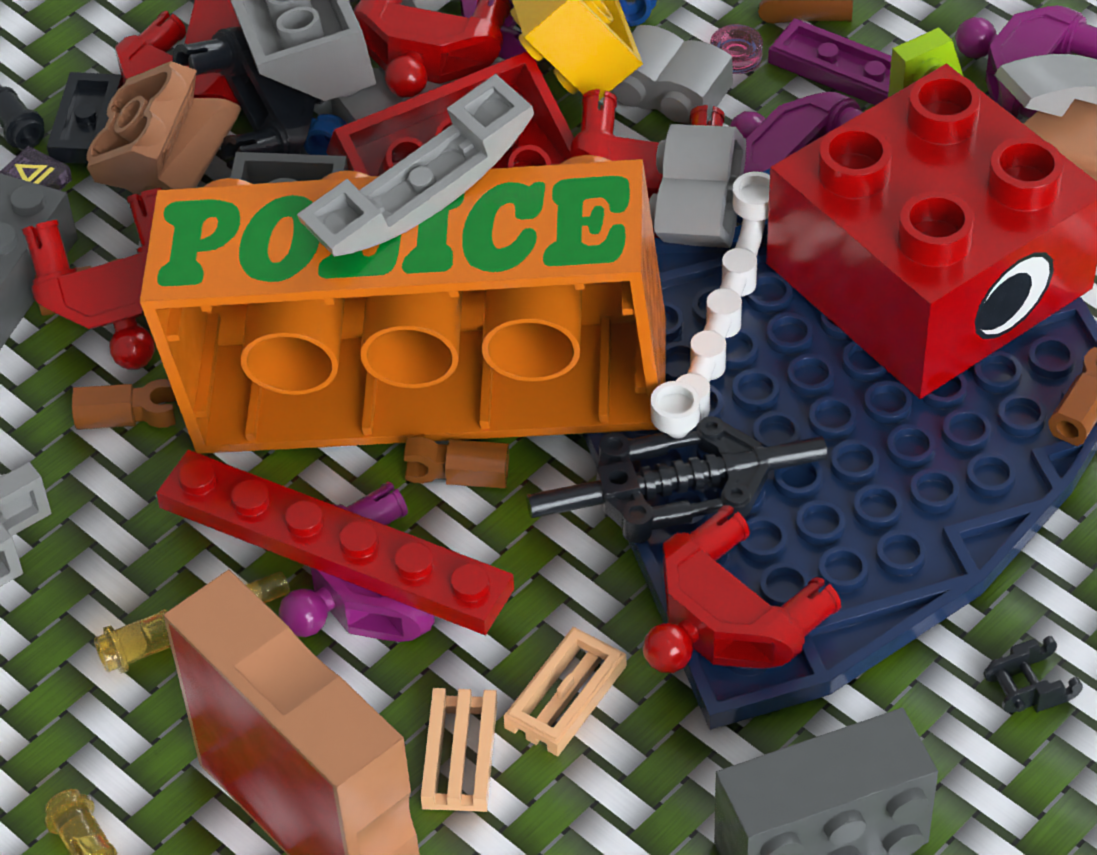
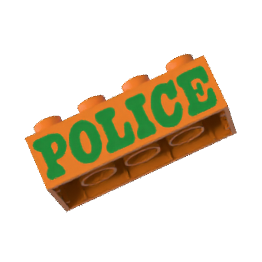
[140,155,666,454]

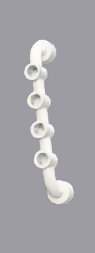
[651,172,770,439]

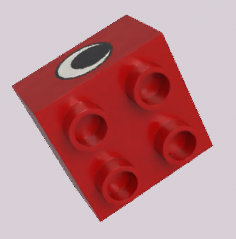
[766,63,1097,399]

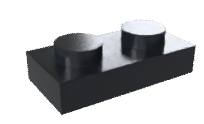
[47,72,124,164]

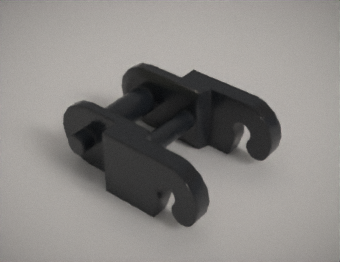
[983,636,1083,713]

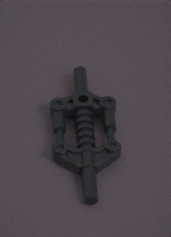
[526,416,827,543]

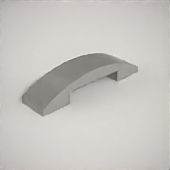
[995,54,1097,117]
[297,74,534,257]

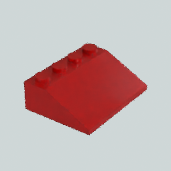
[326,51,574,177]

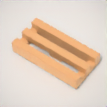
[504,627,627,757]
[421,688,498,812]

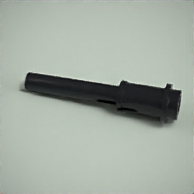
[0,84,45,150]

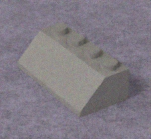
[230,0,377,101]

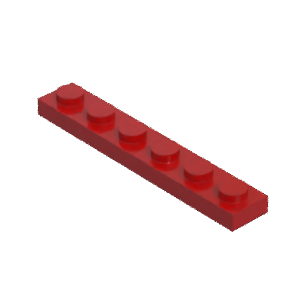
[156,450,514,636]

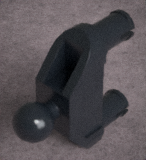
[172,26,325,170]

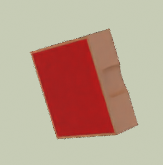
[163,569,419,855]

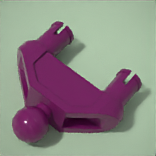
[955,5,1097,120]
[729,92,863,174]
[279,481,435,642]

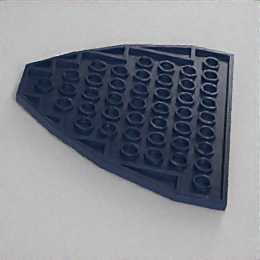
[583,236,1097,730]

